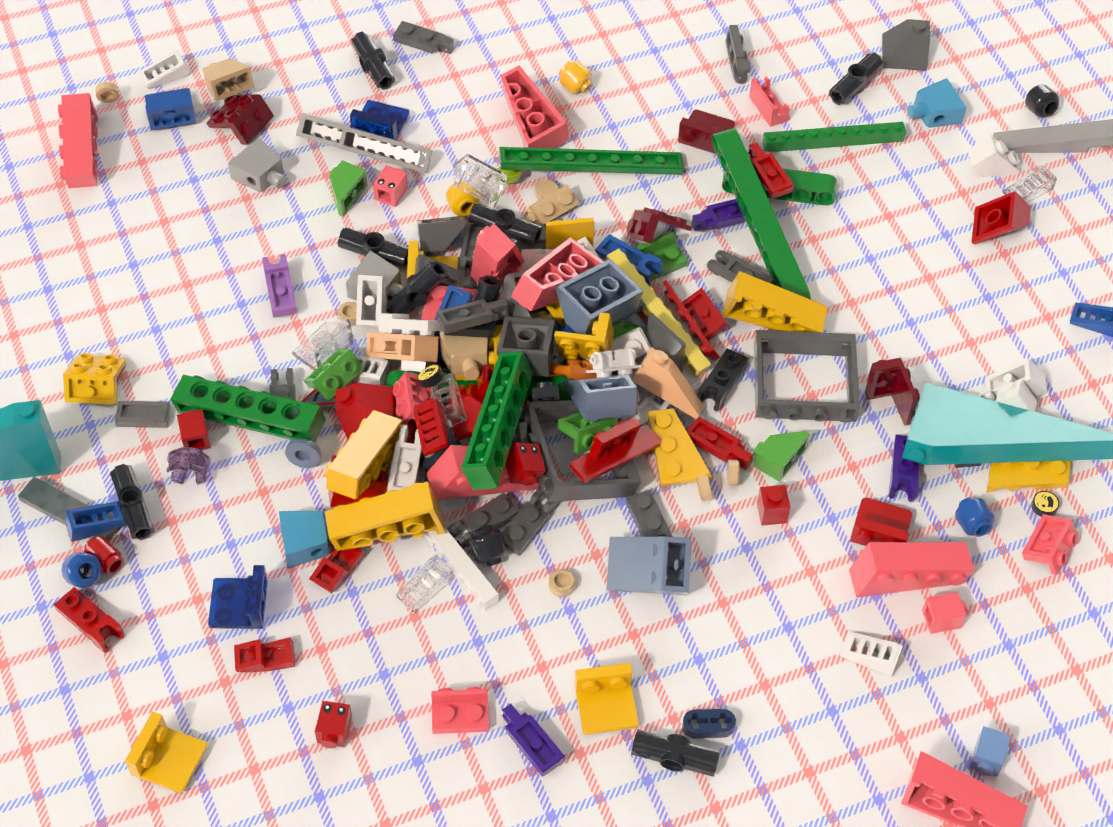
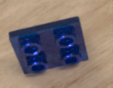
[350,100,410,140]
[208,565,268,629]

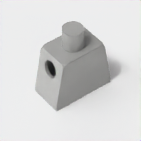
[228,138,287,192]
[346,251,404,304]

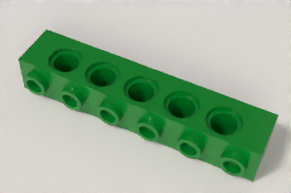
[461,351,534,490]
[170,374,326,442]

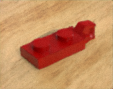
[747,142,794,199]
[686,416,753,470]

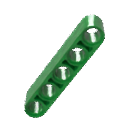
[722,168,837,205]

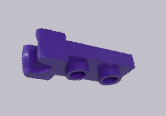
[888,434,919,502]

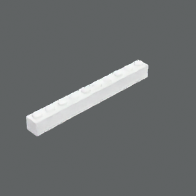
[423,528,499,610]

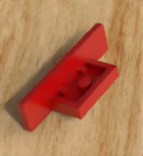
[662,280,729,360]
[569,417,661,483]

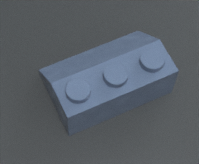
[556,259,643,335]

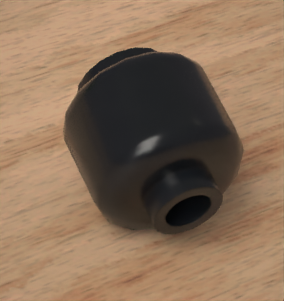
[1025,84,1059,118]
[468,525,507,566]

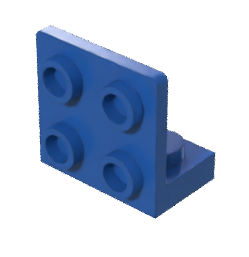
[145,88,196,130]

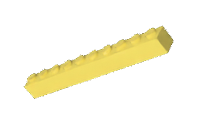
[605,249,711,378]

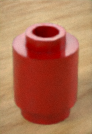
[84,536,124,575]

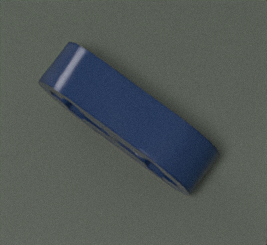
[682,709,736,739]

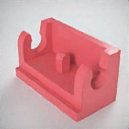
[749,76,790,127]

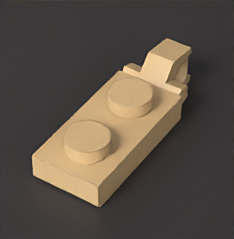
[521,184,580,226]

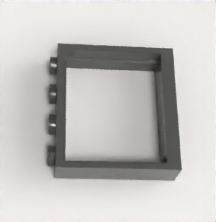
[754,330,860,423]
[519,400,641,502]

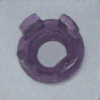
[167,447,211,485]

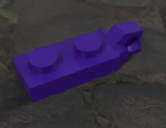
[691,199,746,231]
[502,704,565,777]

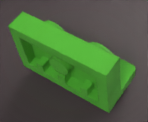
[635,232,688,281]
[303,348,364,400]
[558,412,618,455]

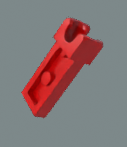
[53,587,125,653]

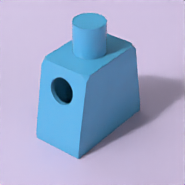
[907,78,966,128]
[279,511,330,568]

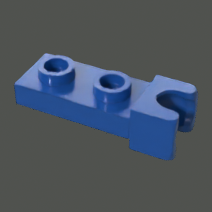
[595,234,663,286]

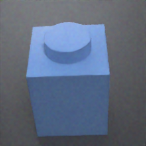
[970,726,1011,777]

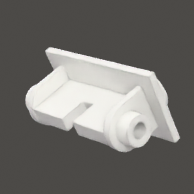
[586,348,642,377]

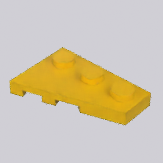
[647,408,712,487]
[986,460,1071,493]

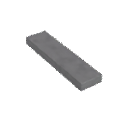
[18,477,119,540]

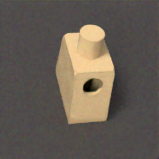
[202,58,255,102]
[440,331,488,380]

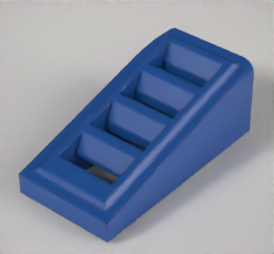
[1070,302,1113,337]
[65,501,126,542]

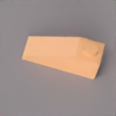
[366,332,439,362]
[632,347,703,419]

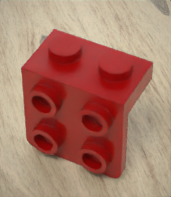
[850,497,913,546]

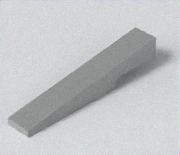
[296,113,433,173]
[993,119,1113,153]

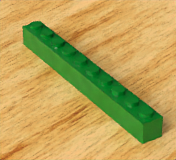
[762,121,906,152]

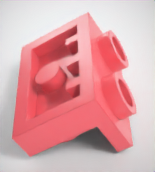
[393,372,436,425]
[1022,514,1078,575]
[431,687,489,734]

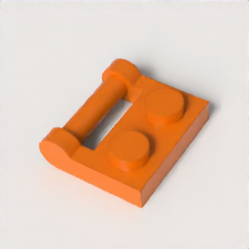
[549,359,597,380]

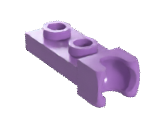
[262,254,297,318]

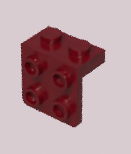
[206,94,274,145]
[678,109,735,154]
[626,207,693,243]
[864,357,920,426]

